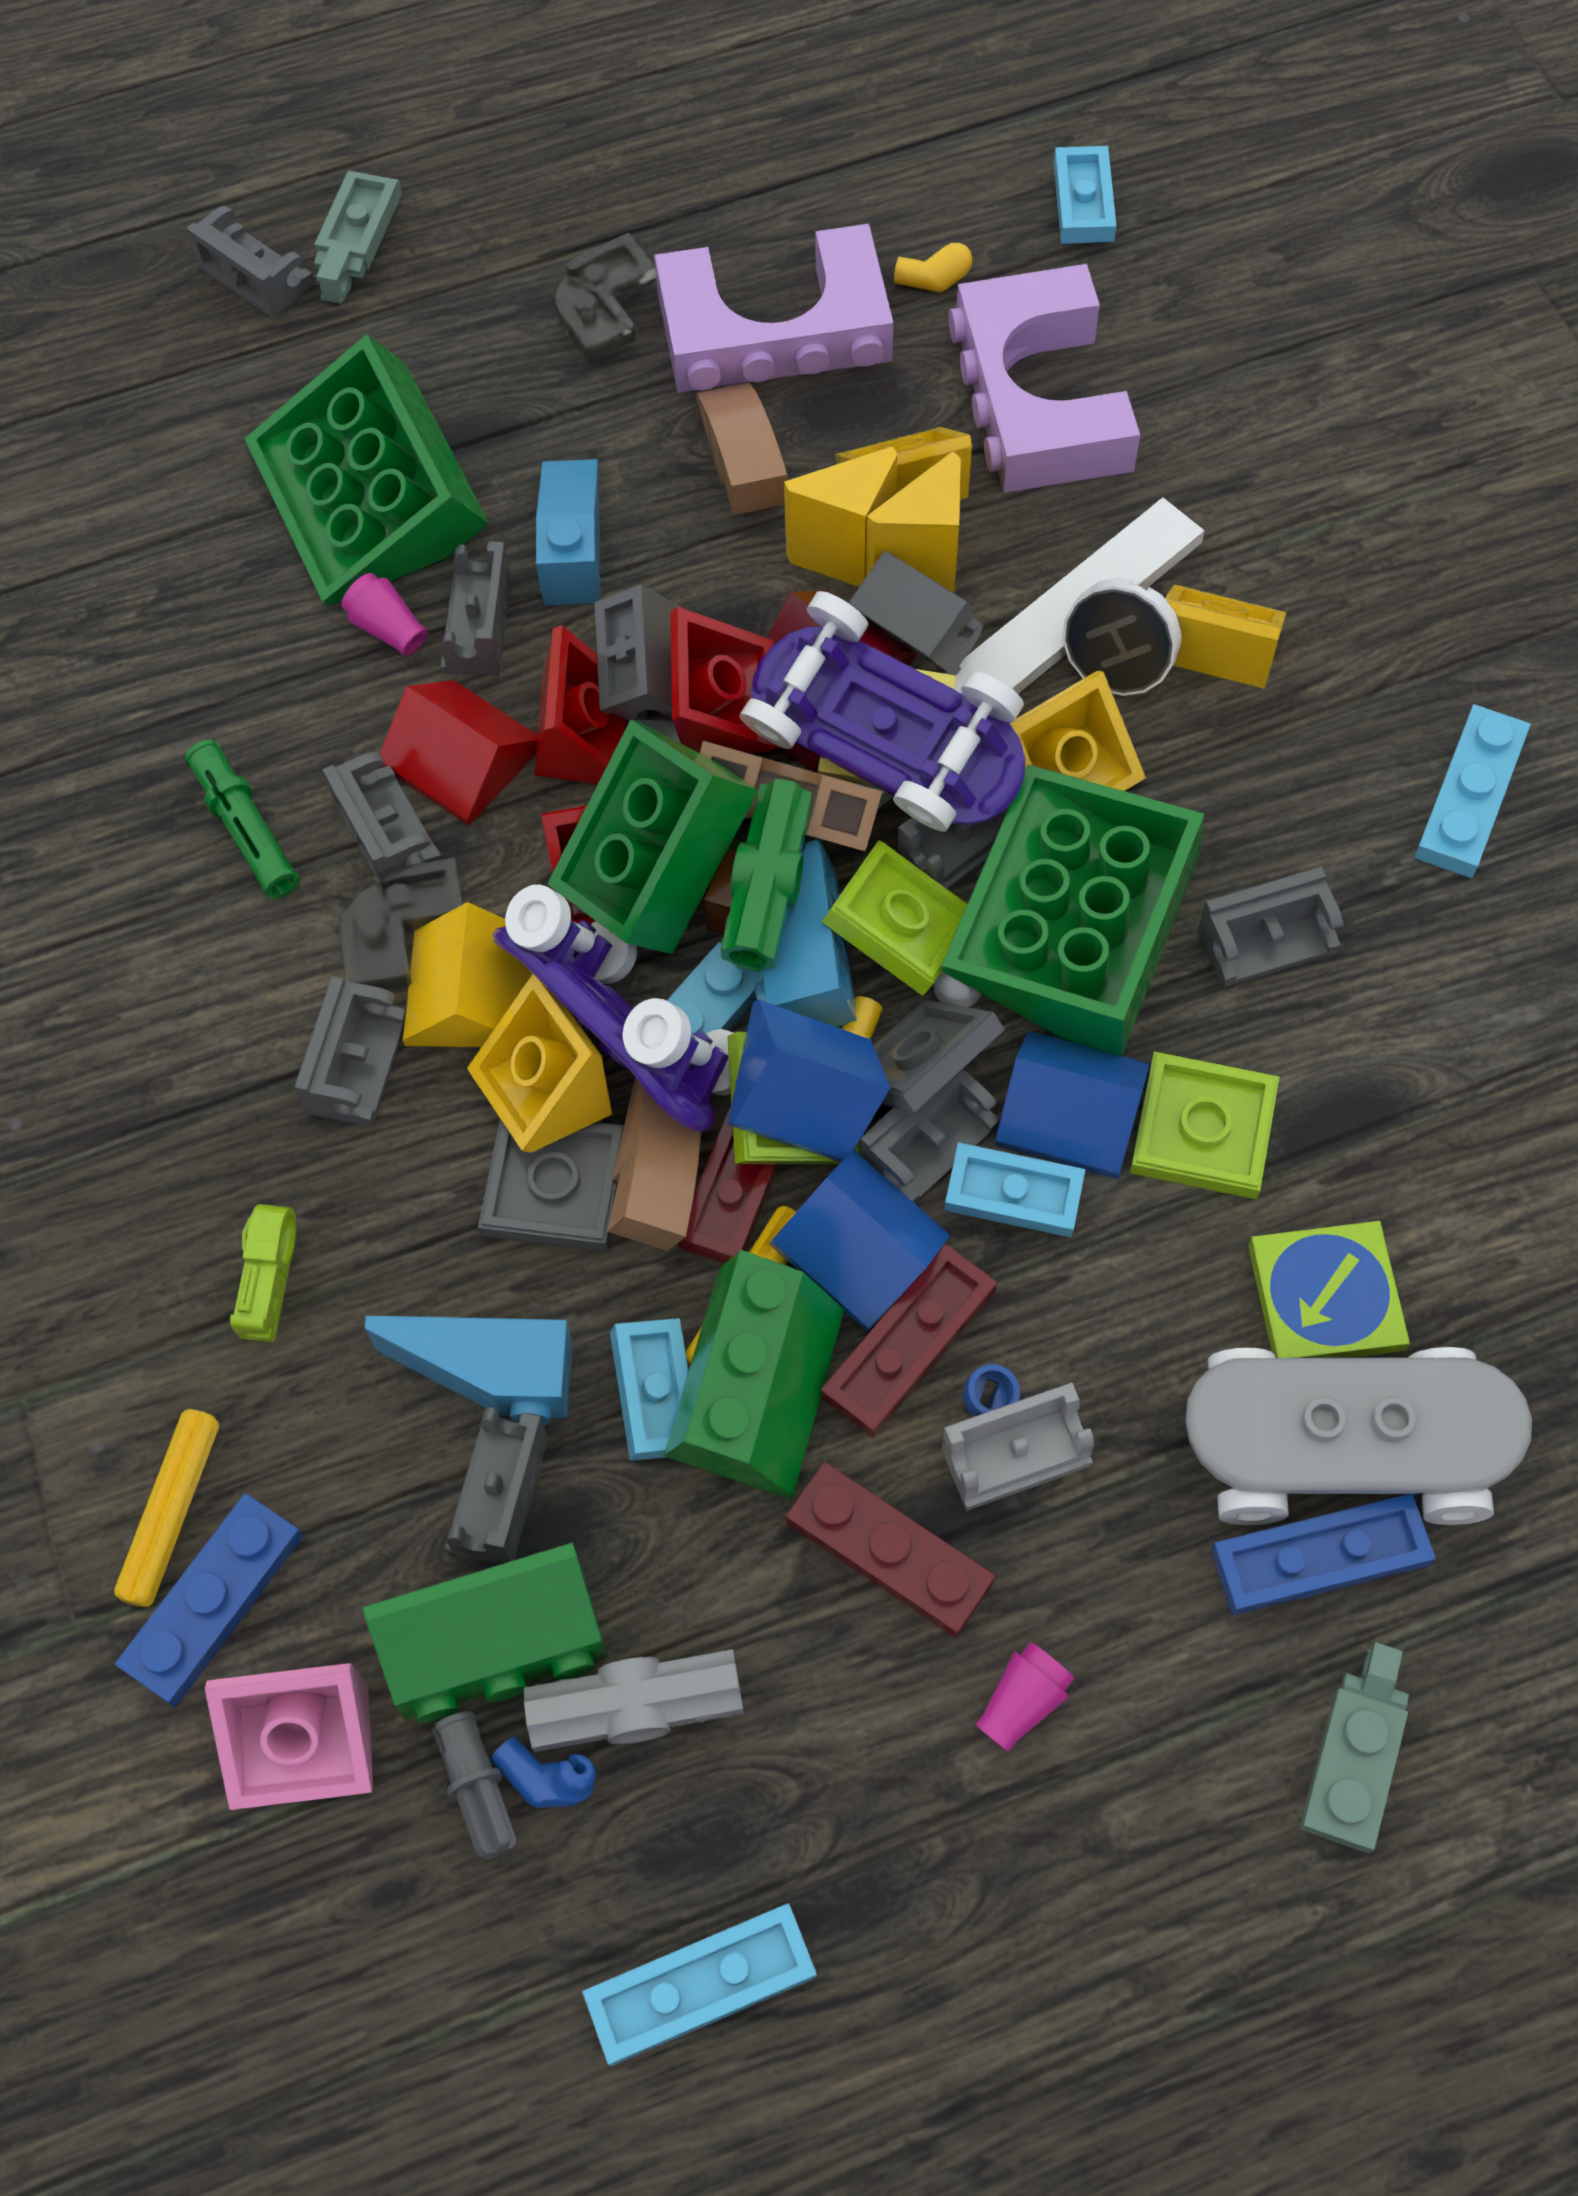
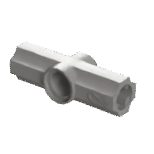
[524,1649,744,1752]

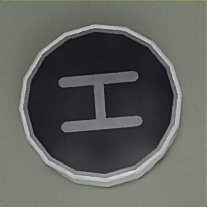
[1062,578,1182,696]

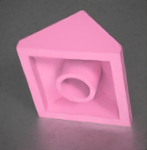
[205,1663,373,1810]

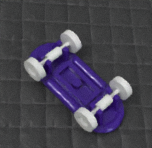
[739,591,1026,832]
[492,885,733,1132]

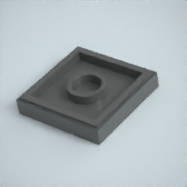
[874,1000,1005,1113]
[478,1119,624,1252]

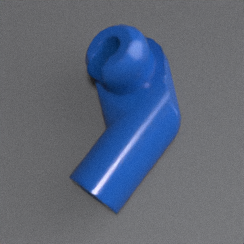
[490,1736,596,1808]

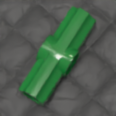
[721,779,813,972]

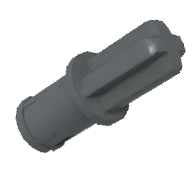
[431,1711,517,1859]

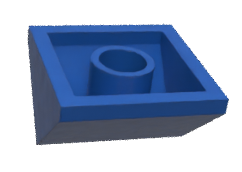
[728,1000,890,1162]
[995,1031,1150,1179]
[769,1150,950,1332]

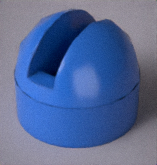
[963,1364,1020,1417]

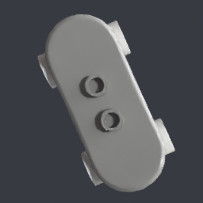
[1185,1347,1532,1525]

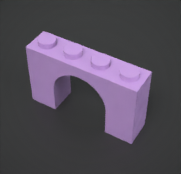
[654,224,893,393]
[948,264,1140,493]

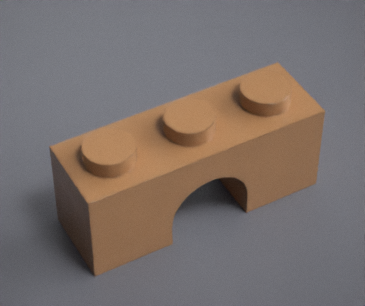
[700,741,882,851]

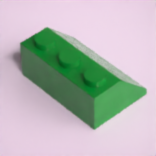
[547,720,758,954]
[664,1249,844,1499]
[363,1542,607,1723]

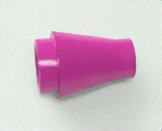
[342,573,428,657]
[975,1642,1075,1752]

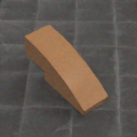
[696,382,788,515]
[607,1077,701,1251]

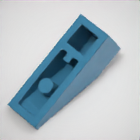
[536,459,601,606]
[755,839,857,1027]
[365,1316,573,1425]

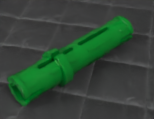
[184,739,300,899]

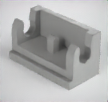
[942,1383,1094,1511]

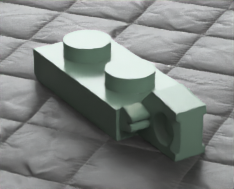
[314,171,402,304]
[1299,1642,1409,1854]

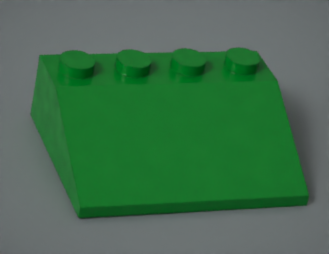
[244,334,490,606]
[941,764,1204,1057]

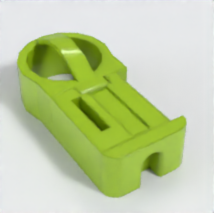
[230,1204,296,1342]

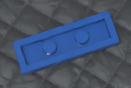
[115,1493,304,1708]
[1211,1494,1436,1616]

